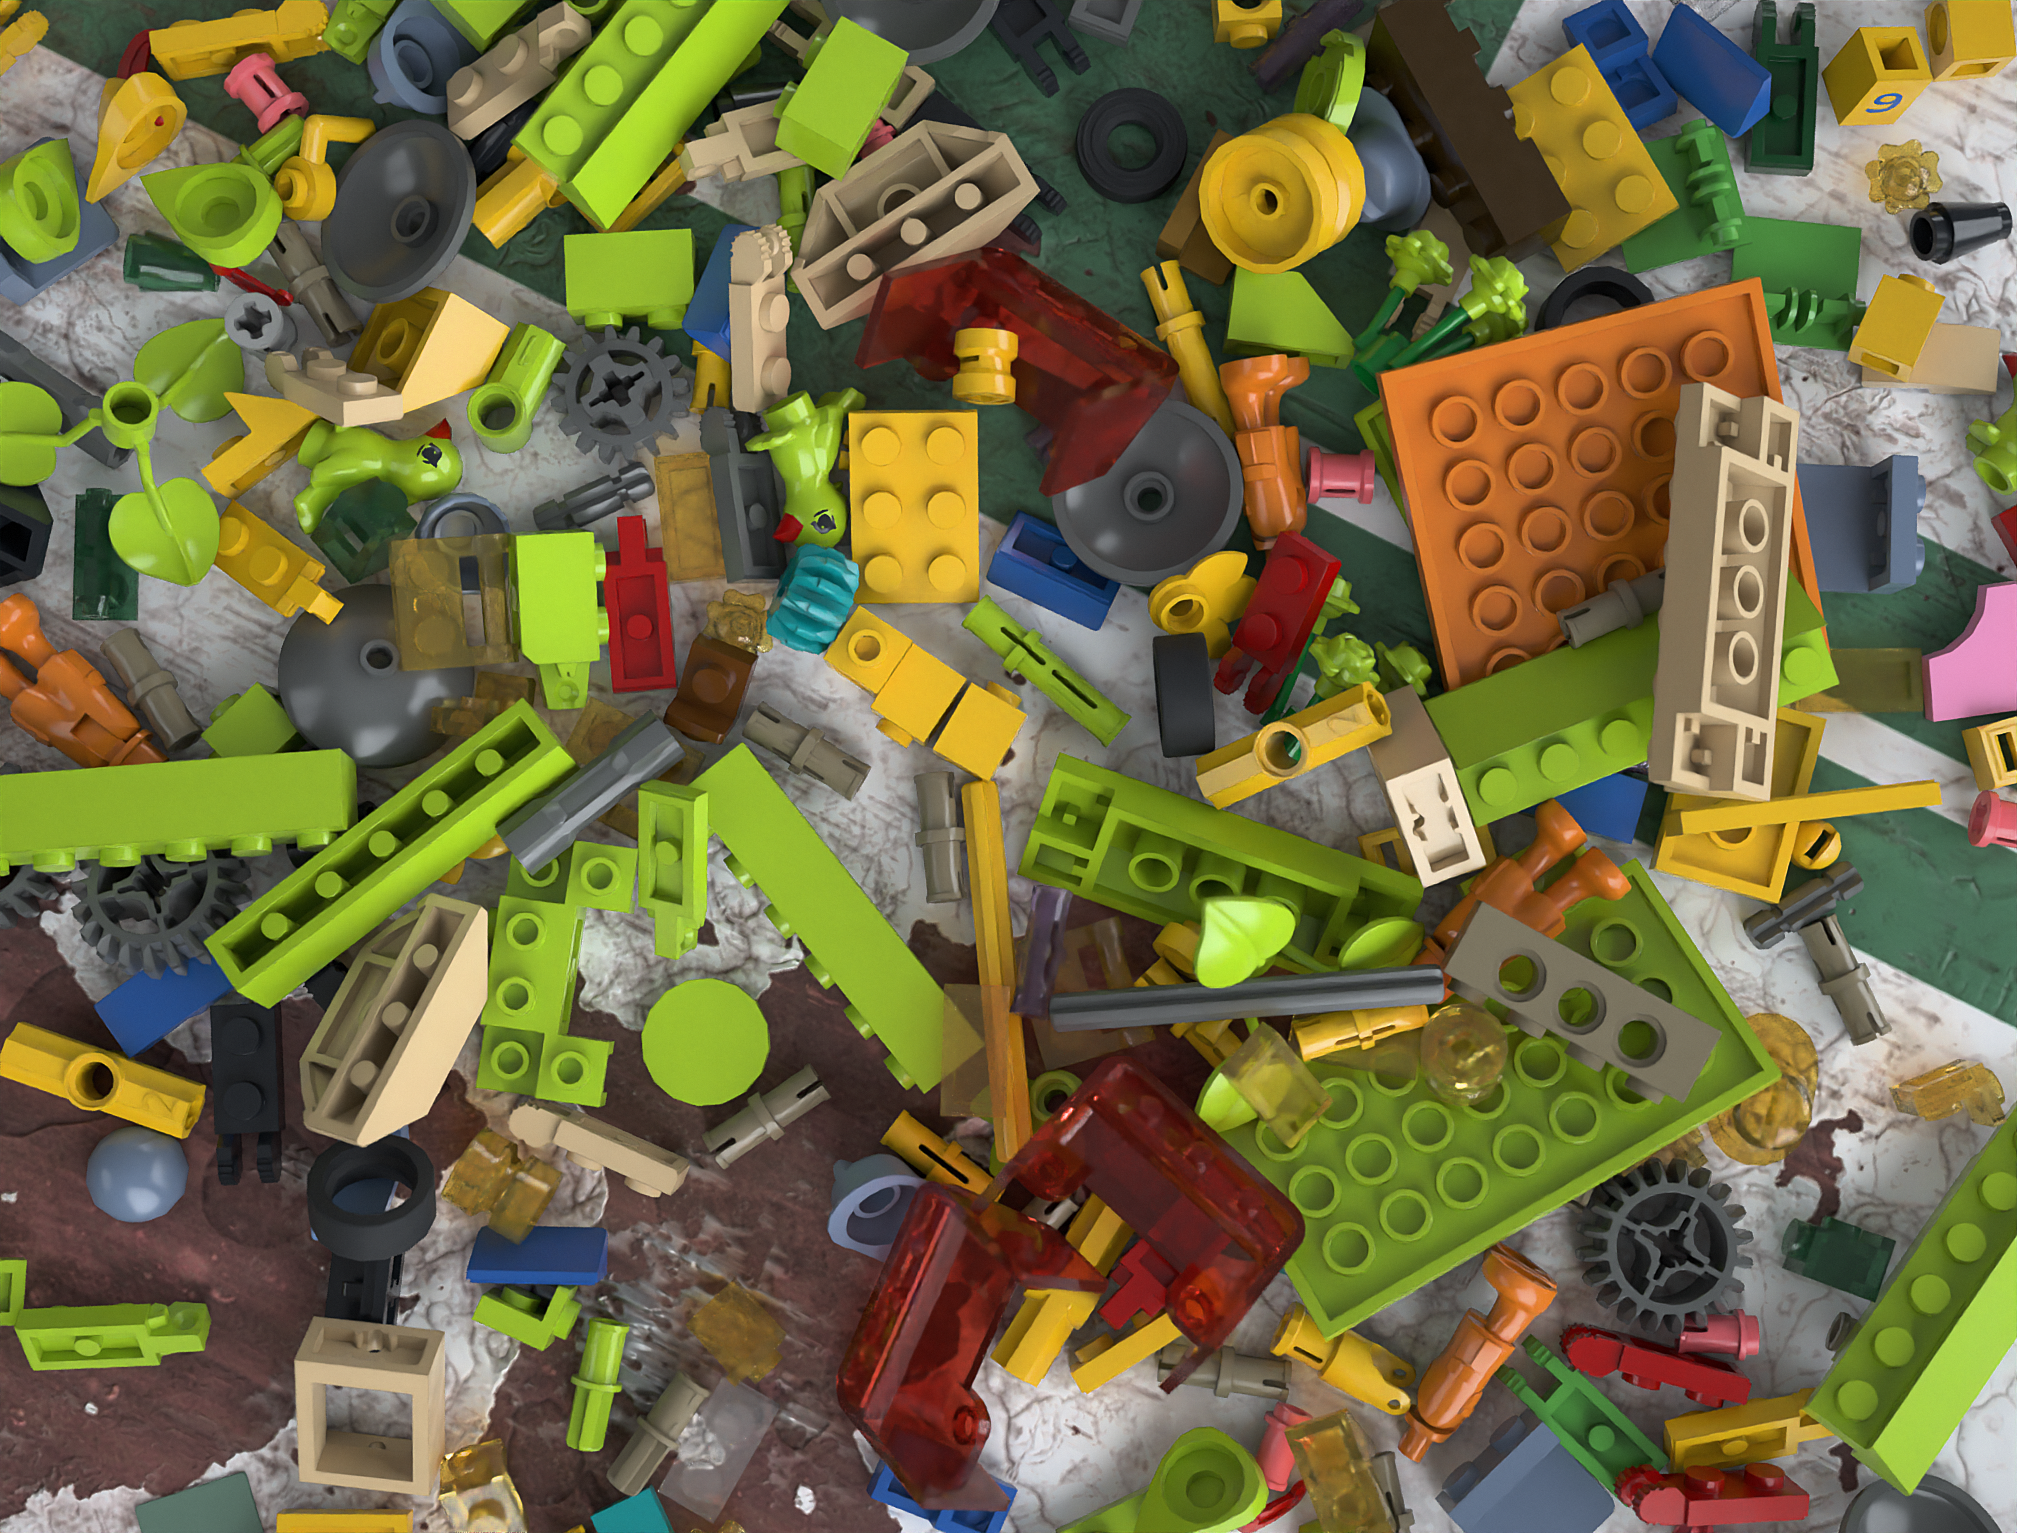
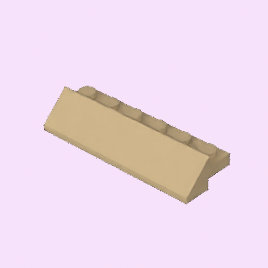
[1647,382,1800,801]

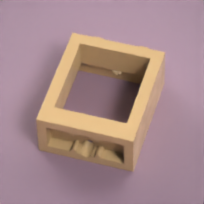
[1365,684,1486,888]
[294,1316,445,1496]

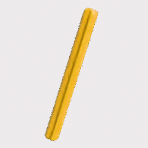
[961,780,1035,1163]

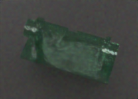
[72,488,139,621]

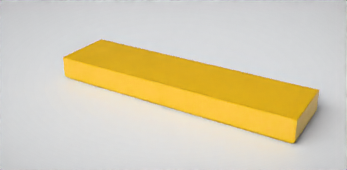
[1664,779,1942,837]

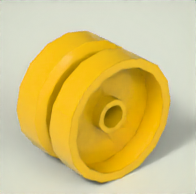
[1198,113,1366,274]

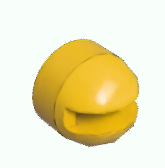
[1790,819,1842,870]

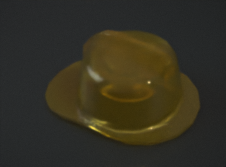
[1707,1013,1818,1166]

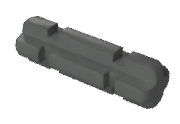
[532,462,655,531]
[1743,861,1864,950]

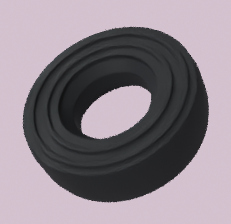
[1075,88,1188,204]

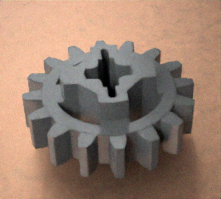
[550,325,691,465]

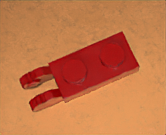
[1213,530,1342,716]
[1559,1322,1752,1408]
[1613,1462,1810,1526]

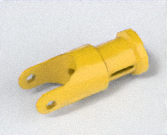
[1269,1301,1416,1415]

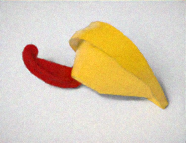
[85,28,187,205]

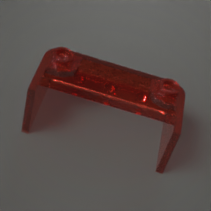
[854,247,1180,498]
[969,1055,1306,1395]
[836,1181,1110,1511]

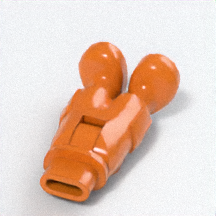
[1219,354,1311,563]
[0,592,170,768]
[1409,798,1632,1006]
[1398,1242,1557,1463]

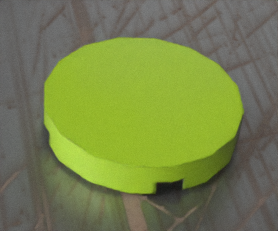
[1292,28,1366,135]
[641,978,771,1106]

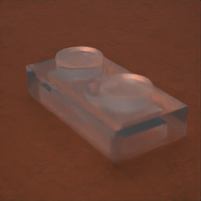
[658,1373,781,1524]

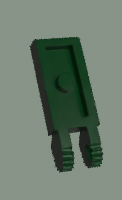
[1744,0,1819,177]

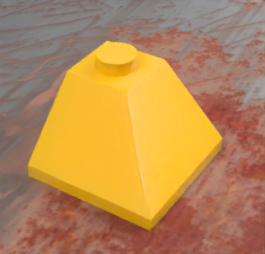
[346,286,511,413]

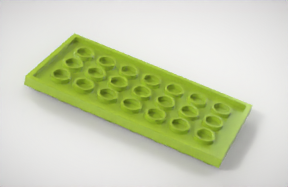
[1193,857,1783,1342]

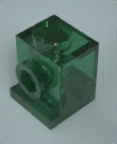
[310,476,418,585]
[1781,1215,1896,1303]

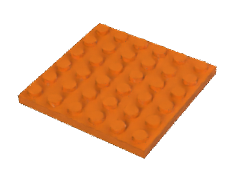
[1375,276,1831,693]

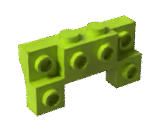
[475,840,638,1107]

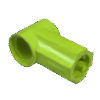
[466,321,569,454]

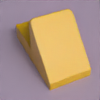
[200,392,333,500]

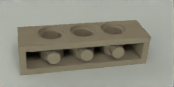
[1440,899,1723,1105]

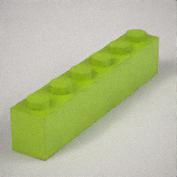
[203,698,581,1009]
[687,742,986,1094]
[0,749,358,877]

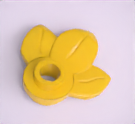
[1147,551,1258,659]

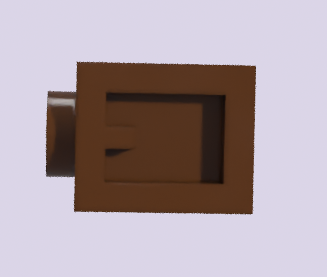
[663,632,759,745]

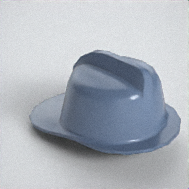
[367,0,484,115]
[1345,86,1431,232]
[827,1154,965,1266]

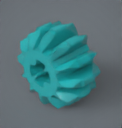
[766,543,859,655]

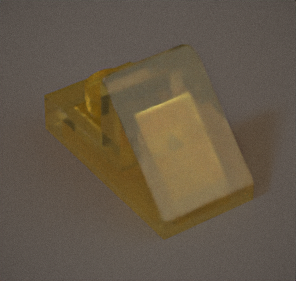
[1284,1408,1397,1533]

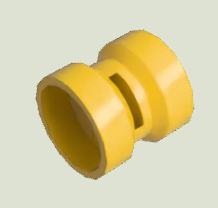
[952,328,1018,405]

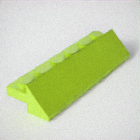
[510,0,791,230]
[1421,567,1840,828]
[1017,752,1424,974]
[1802,1101,2017,1497]

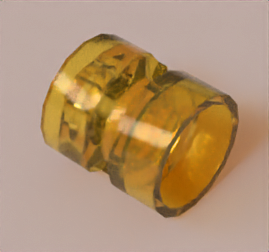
[1419,1003,1508,1106]
[440,1126,564,1245]

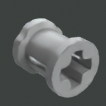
[224,292,298,362]

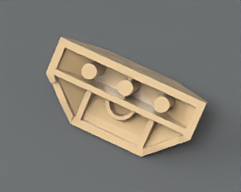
[790,120,1041,330]
[299,892,488,1147]

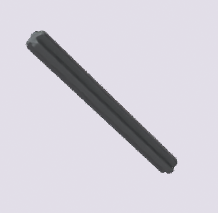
[1049,964,1444,1032]

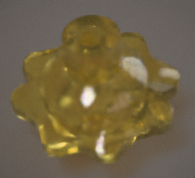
[1864,139,1943,215]
[702,589,773,655]

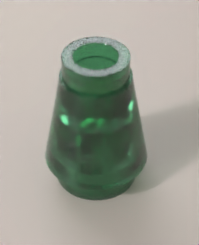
[123,229,222,293]

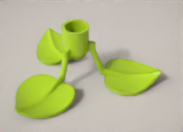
[0,318,245,587]
[1193,896,1425,1134]

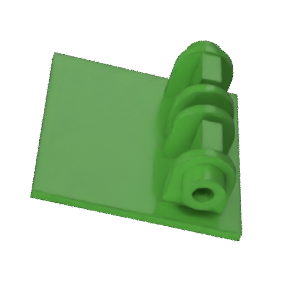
[1620,119,1753,275]
[1730,216,1866,352]

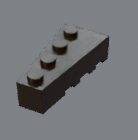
[1362,0,1573,265]

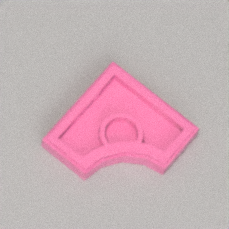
[1921,580,2017,722]

